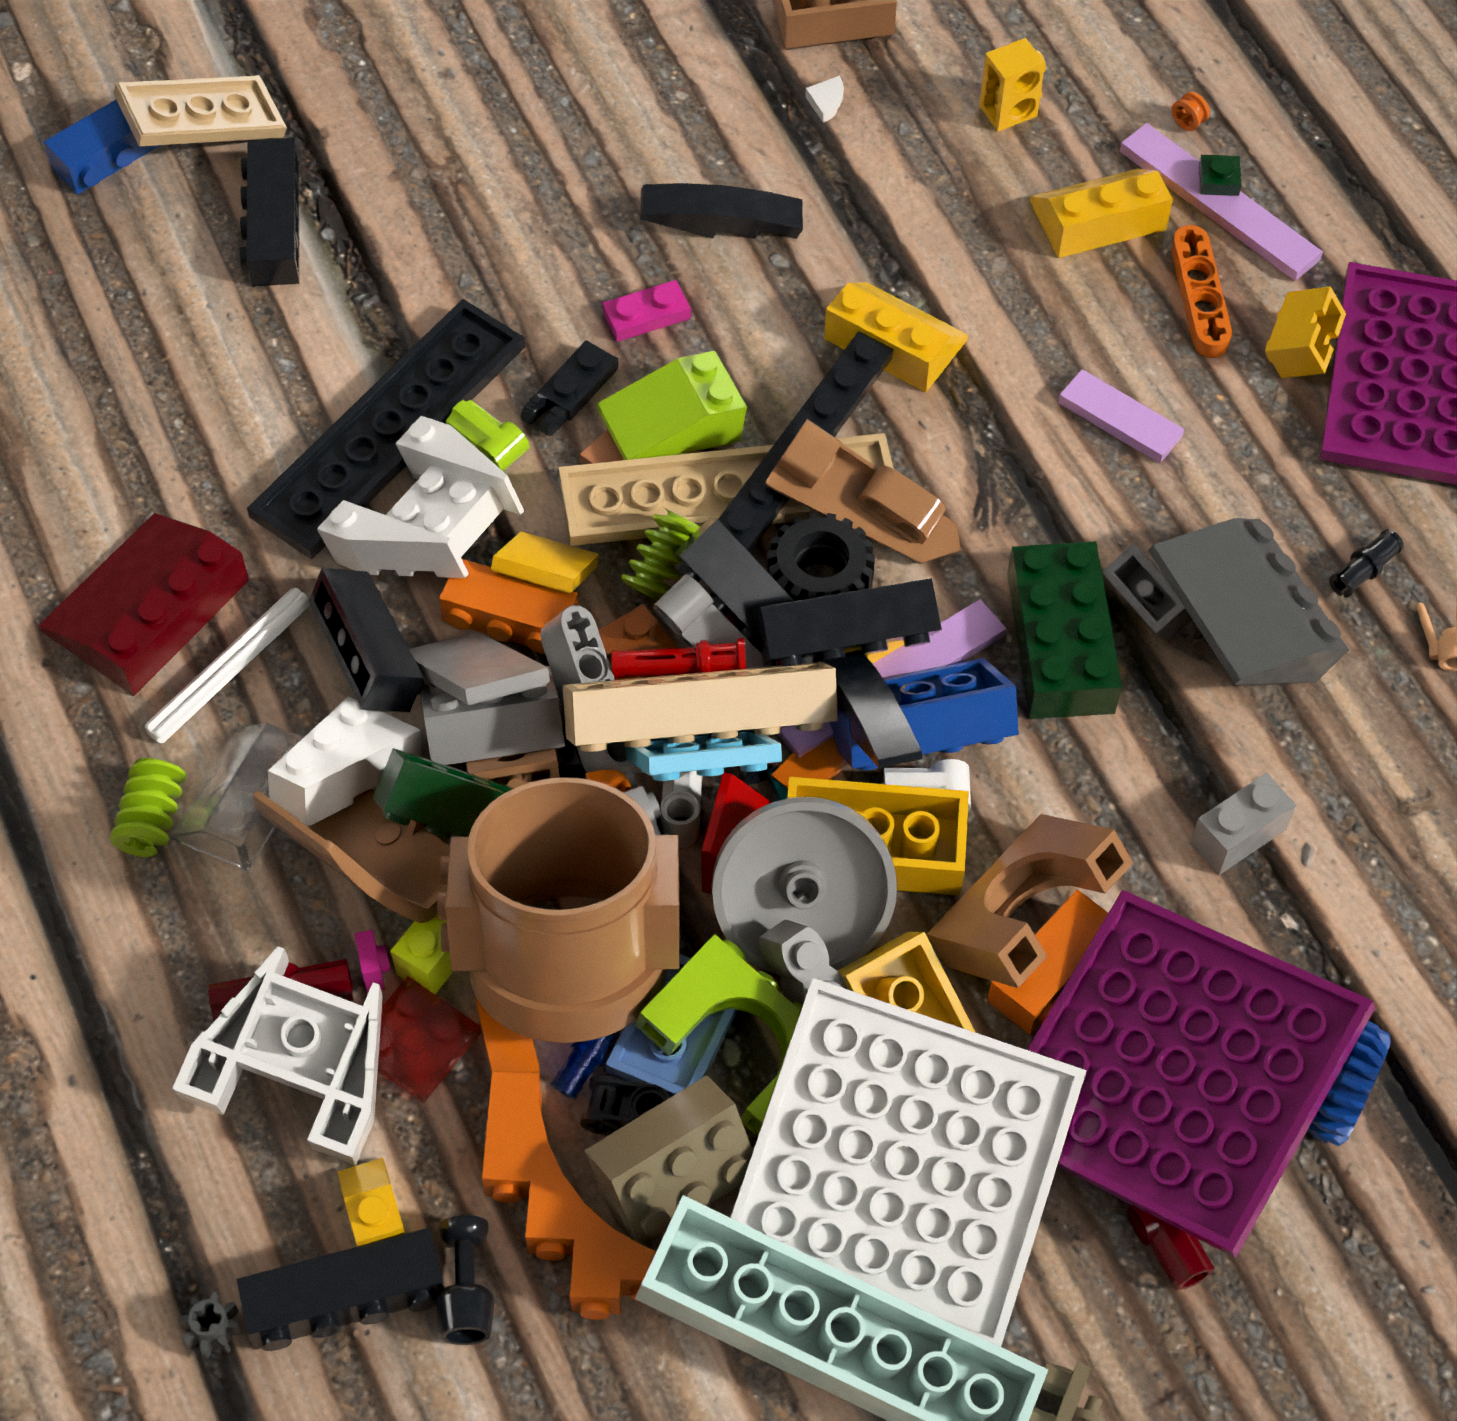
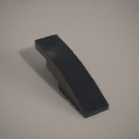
[640,183,803,239]
[819,650,922,768]

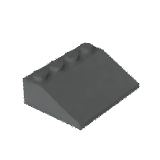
[1148,518,1349,685]

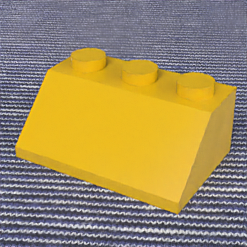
[1030,169,1173,258]
[824,282,968,393]

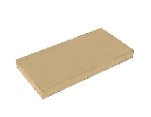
[114,76,287,146]

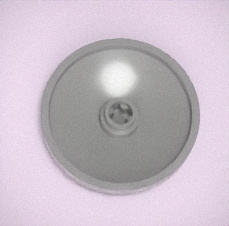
[711,797,897,975]

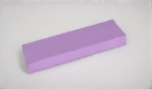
[1058,369,1184,463]

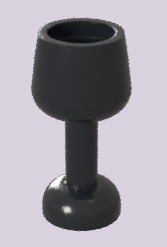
[435,1215,495,1345]

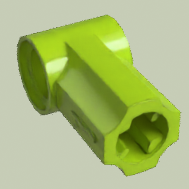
[446,400,530,471]

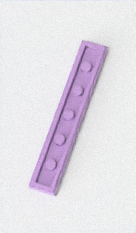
[1120,123,1323,281]
[776,599,1006,758]

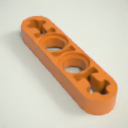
[1171,225,1232,358]

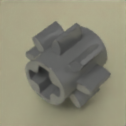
[178,1292,243,1359]

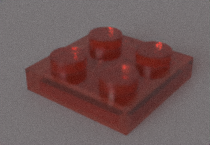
[378,976,482,1103]

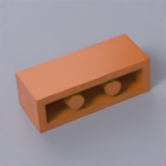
[439,558,579,654]
[987,889,1108,1035]

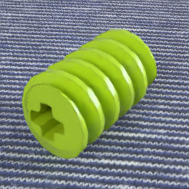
[620,508,700,601]
[110,758,187,858]

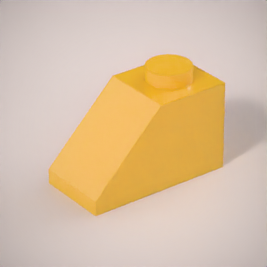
[337,1158,405,1247]

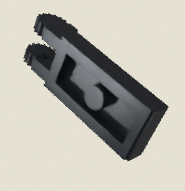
[520,340,619,436]

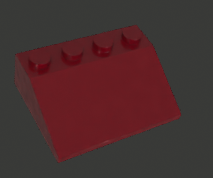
[38,513,249,696]

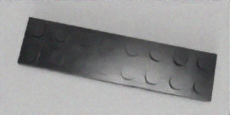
[247,299,525,560]

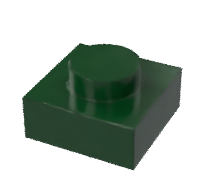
[1199,154,1242,196]

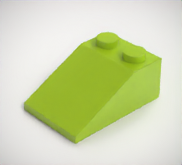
[597,351,747,460]

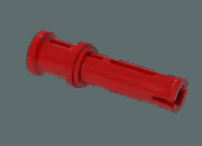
[612,638,746,679]

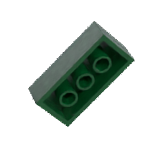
[1007,541,1122,719]

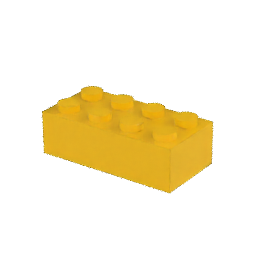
[787,776,969,896]

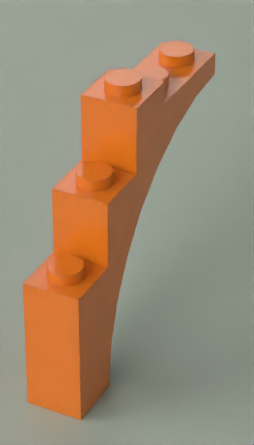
[482,1071,657,1320]

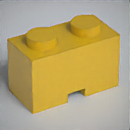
[1265,286,1346,378]

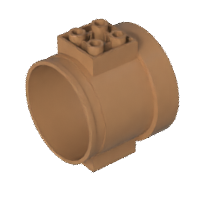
[437,777,679,1043]

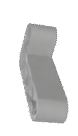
[653,574,773,669]
[540,605,667,775]

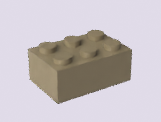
[585,1075,753,1246]

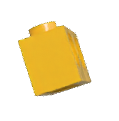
[979,38,1046,132]

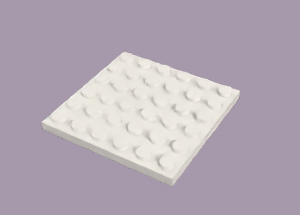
[731,978,1087,1347]

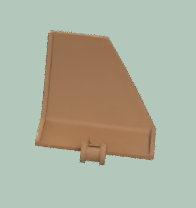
[253,789,450,923]

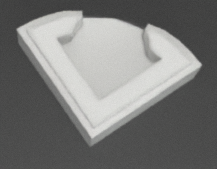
[806,76,844,123]

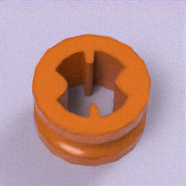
[1171,91,1210,131]

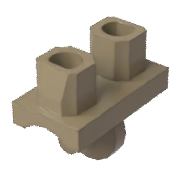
[1029,1362,1107,1421]

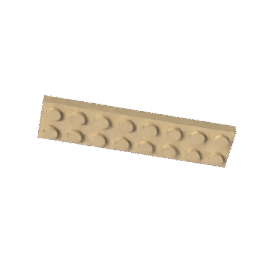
[558,433,894,546]

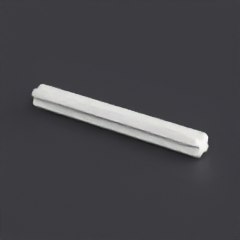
[145,588,309,743]

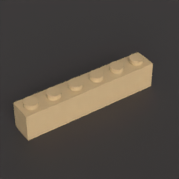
[563,662,838,752]

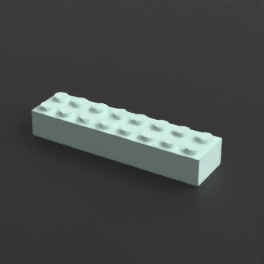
[635,1195,1048,1421]

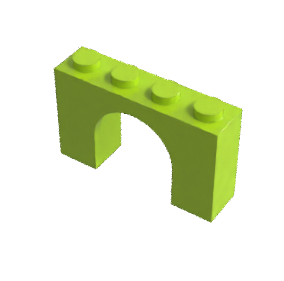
[635,934,803,1137]

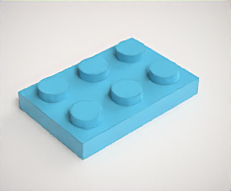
[626,729,782,781]

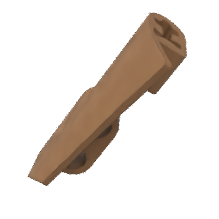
[765,419,961,564]

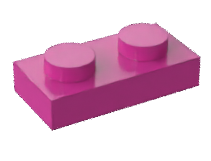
[602,280,691,342]

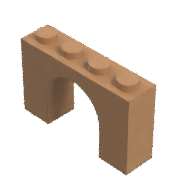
[926,814,1133,988]

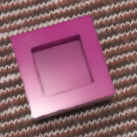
[354,929,391,994]

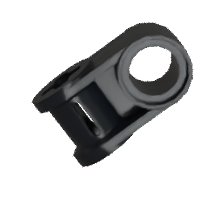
[579,1075,670,1136]

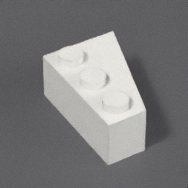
[268,697,422,827]

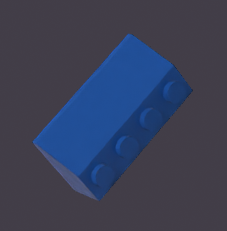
[829,658,1019,770]

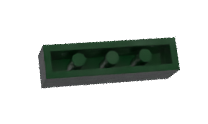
[373,748,514,839]

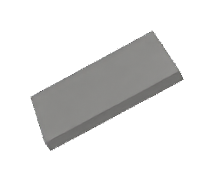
[409,632,550,705]

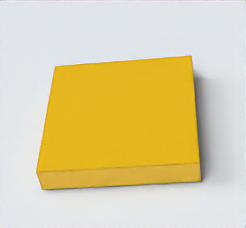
[491,531,599,594]

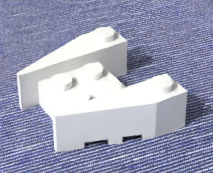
[317,416,524,578]
[172,946,383,1165]

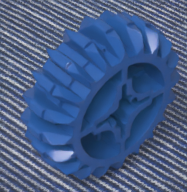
[1307,1021,1391,1146]

